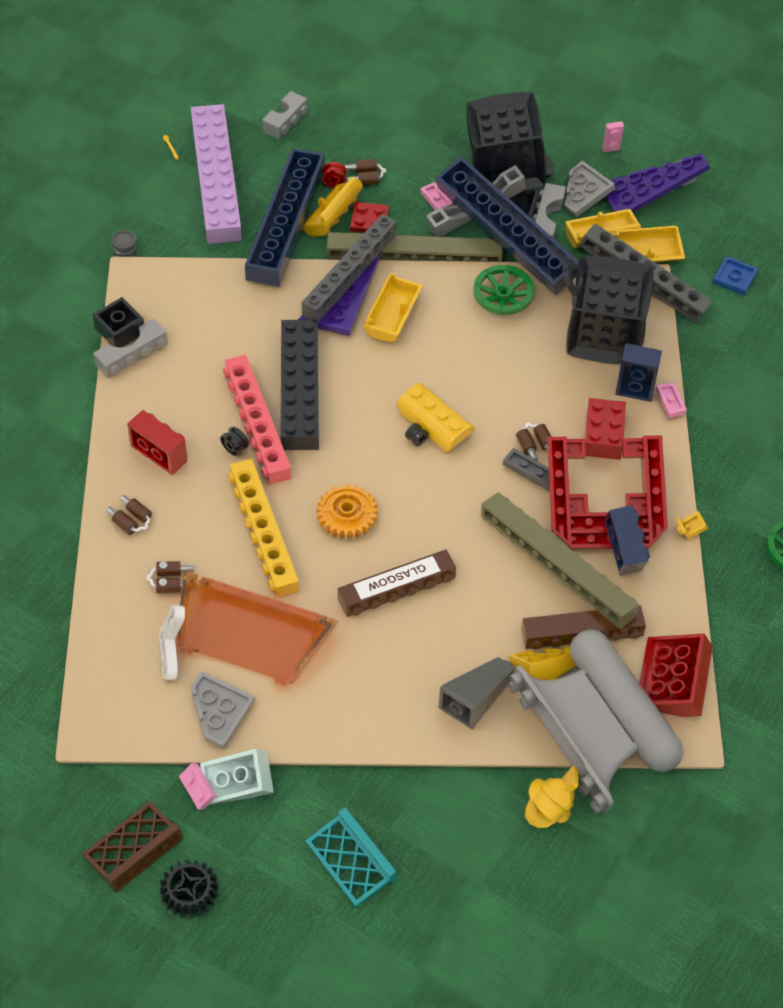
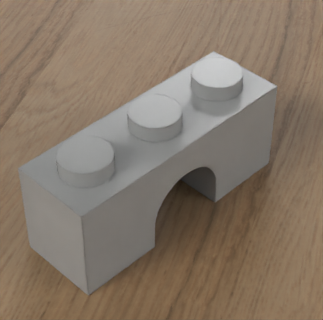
[262,91,308,140]

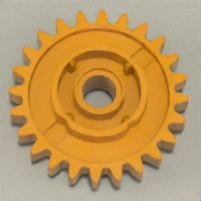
[316,483,378,540]

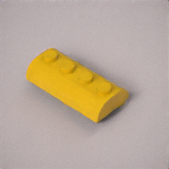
[302,177,363,237]
[565,209,641,249]
[611,226,685,262]
[364,273,423,342]
[396,382,475,453]

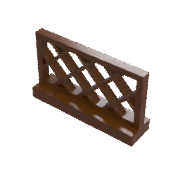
[82,801,183,893]

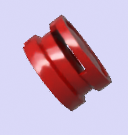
[322,162,346,188]

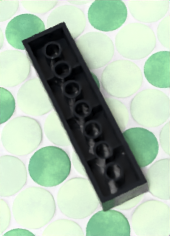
[281,320,319,450]

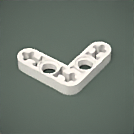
[159,605,185,680]

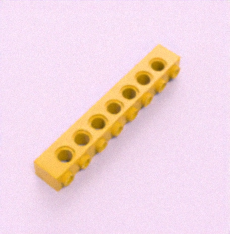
[228,459,299,598]

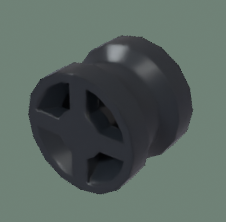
[405,423,429,447]

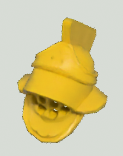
[525,766,578,828]

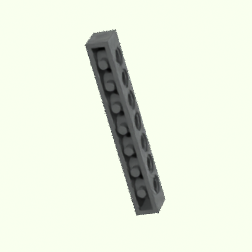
[301,214,397,322]
[579,223,712,324]

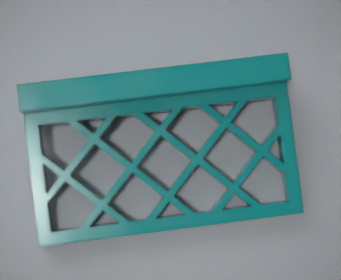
[305,807,398,908]

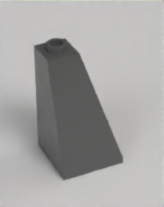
[438,657,515,729]

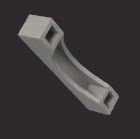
[426,165,526,237]

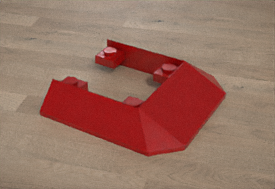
[547,435,668,549]

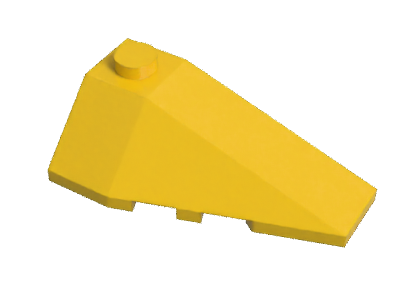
[508,645,576,680]

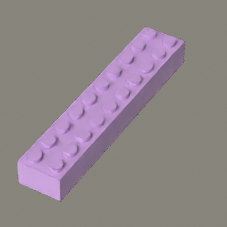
[191,104,242,244]

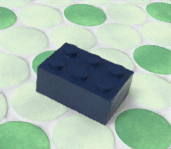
[615,343,662,402]
[604,505,650,575]

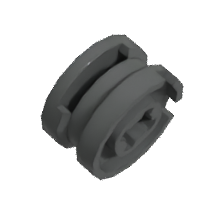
[112,230,137,257]

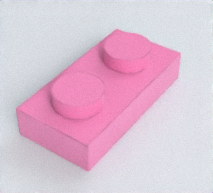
[602,121,624,153]
[420,182,453,210]
[656,382,687,418]
[179,763,217,810]

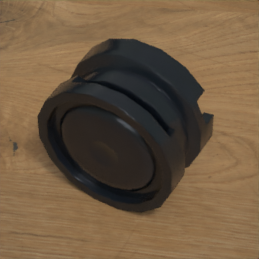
[220,426,249,456]

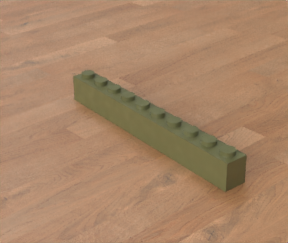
[327,232,502,262]
[481,492,639,629]

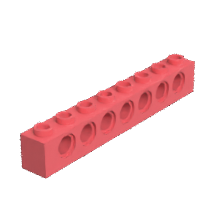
[223,354,291,484]

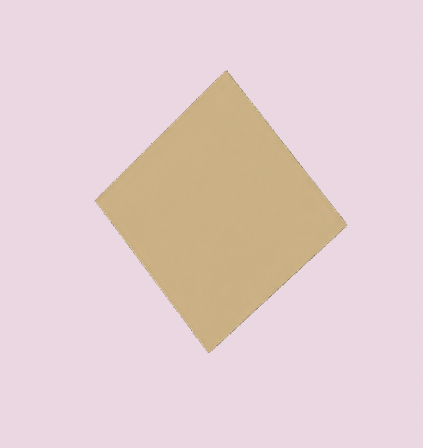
[55,257,724,769]

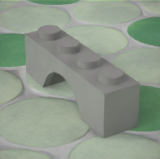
[533,183,566,238]
[93,319,168,378]

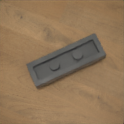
[503,448,550,491]

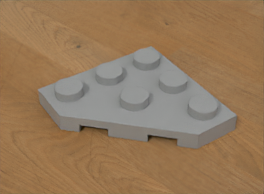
[565,161,616,217]
[191,671,255,749]

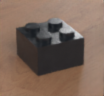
[92,297,144,348]

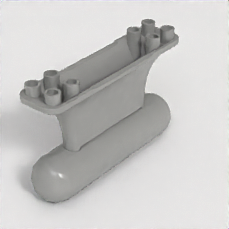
[508,629,683,814]

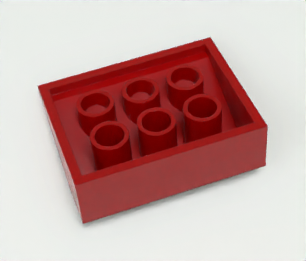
[639,633,713,717]

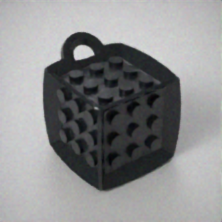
[466,92,555,190]
[564,256,653,364]

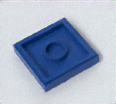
[712,256,758,296]

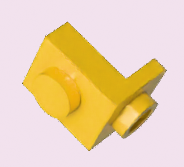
[675,511,709,540]

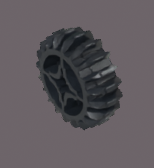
[159,859,219,919]

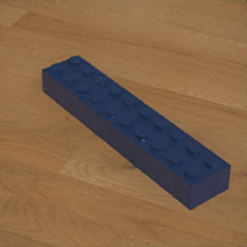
[245,148,325,287]
[436,156,579,295]

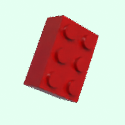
[584,398,626,460]
[127,410,188,475]

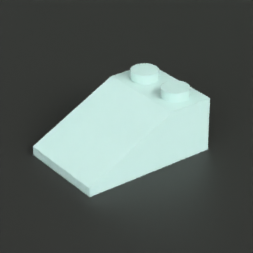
[200,749,274,805]

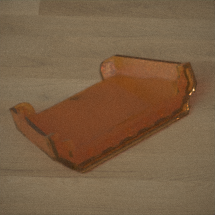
[175,571,338,686]

